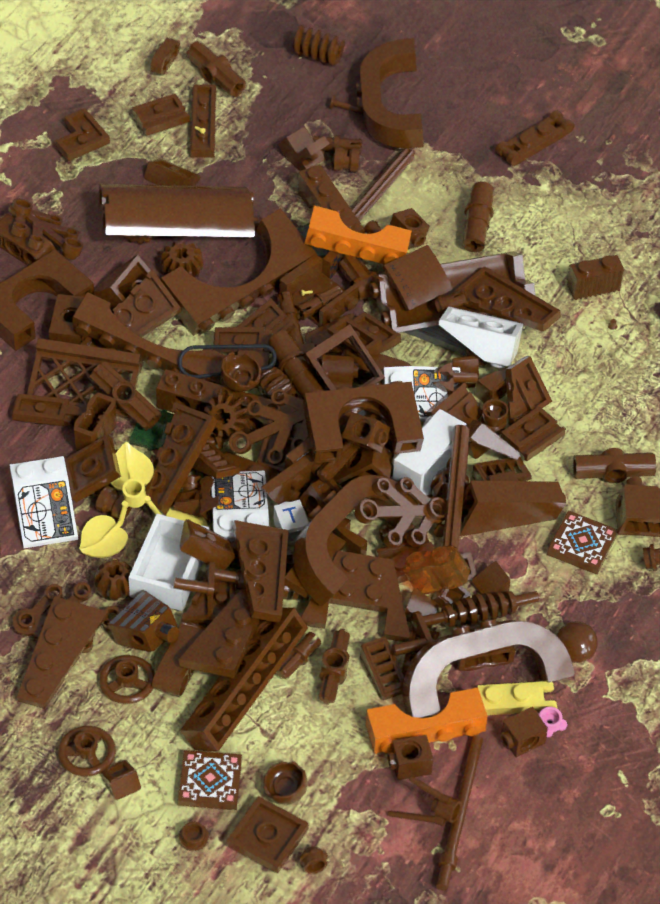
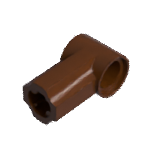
[339,255,378,301]

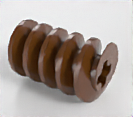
[293,24,345,66]

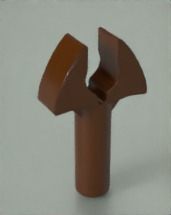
[432,362,478,393]

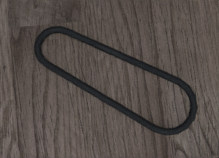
[178,344,277,379]

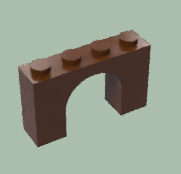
[0,250,95,351]
[303,381,424,463]

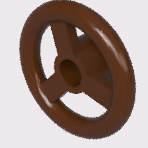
[99,655,155,704]
[58,725,116,777]

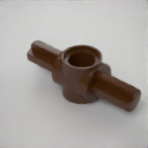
[319,629,350,705]

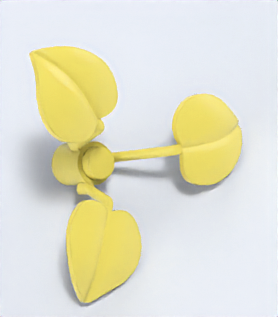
[79,442,208,558]

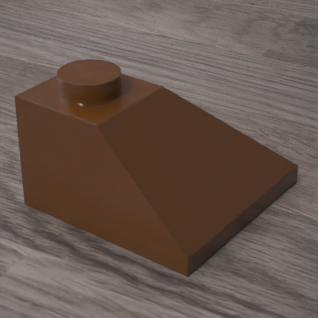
[93,255,150,313]

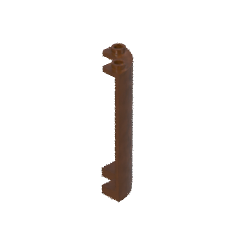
[99,184,259,237]
[369,251,535,332]

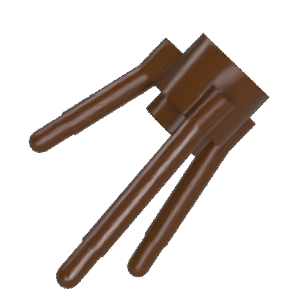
[387,776,462,827]

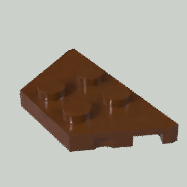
[261,434,346,505]

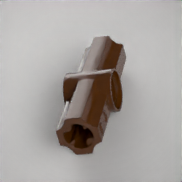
[186,41,246,97]
[89,361,162,431]
[573,448,656,483]

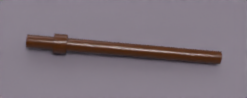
[436,736,483,891]

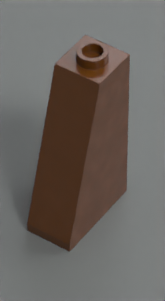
[460,480,566,536]

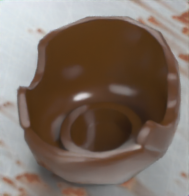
[221,352,262,391]
[556,621,598,663]
[263,761,308,805]

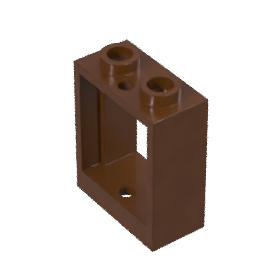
[304,324,385,391]

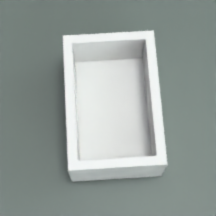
[391,409,466,505]
[129,514,209,611]

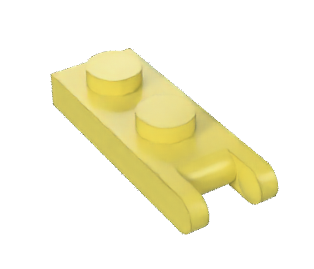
[477,682,557,715]

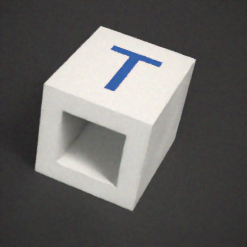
[273,500,309,546]

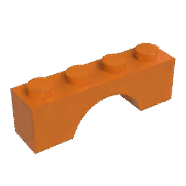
[305,206,412,264]
[366,687,488,754]

